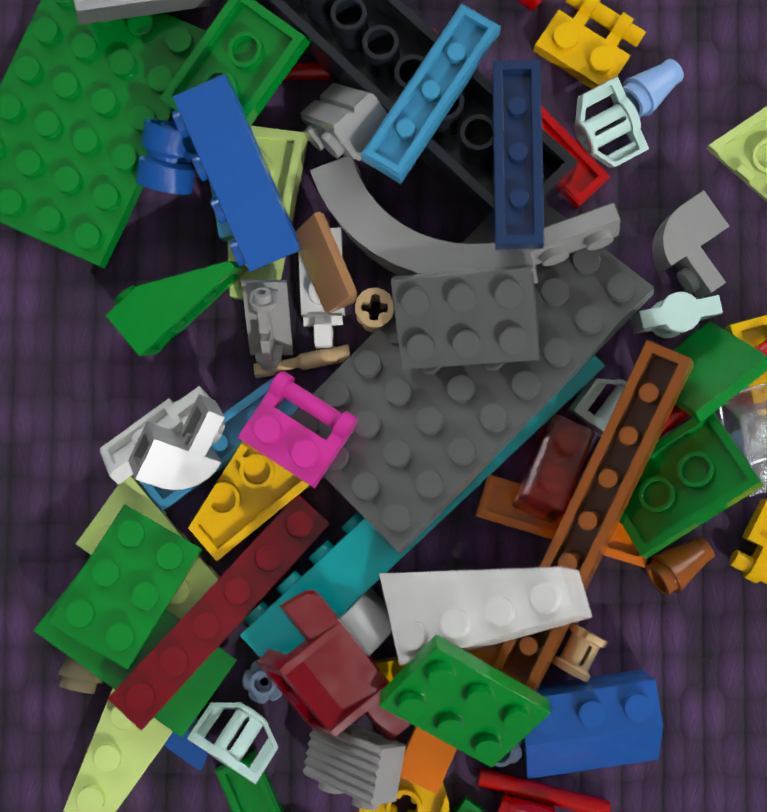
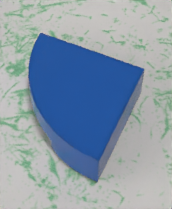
[164,713,209,771]

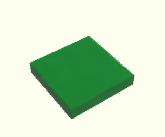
[672,321,767,423]

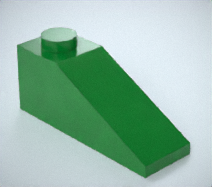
[106,261,248,356]

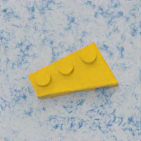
[188,441,309,561]

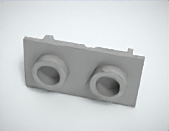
[241,280,293,371]

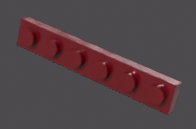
[108,494,330,731]

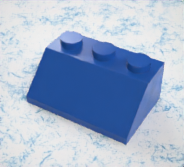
[521,669,663,779]

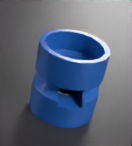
[135,119,197,195]

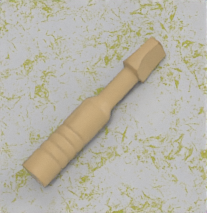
[253,344,351,378]

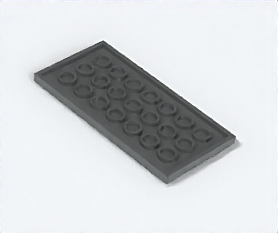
[290,205,654,554]

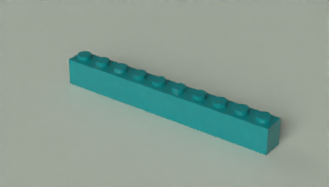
[240,355,605,658]

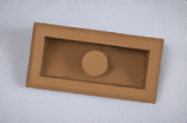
[296,211,357,313]

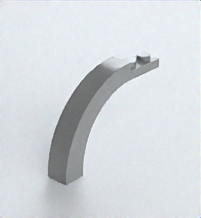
[310,156,620,284]

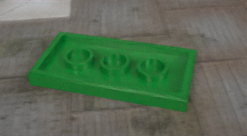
[34,568,237,738]

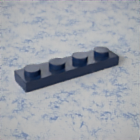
[492,60,544,250]

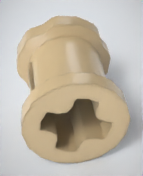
[355,288,394,333]
[552,623,608,682]

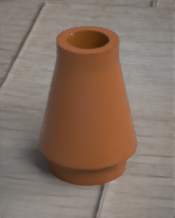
[645,536,715,596]

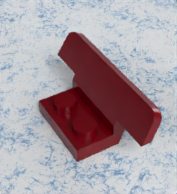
[257,590,410,740]

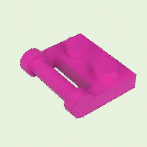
[237,370,358,488]

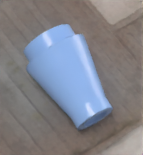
[623,59,684,118]

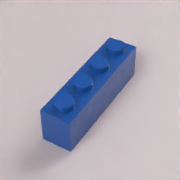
[172,74,303,272]

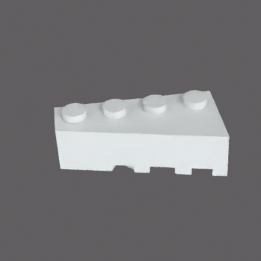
[379,567,592,665]

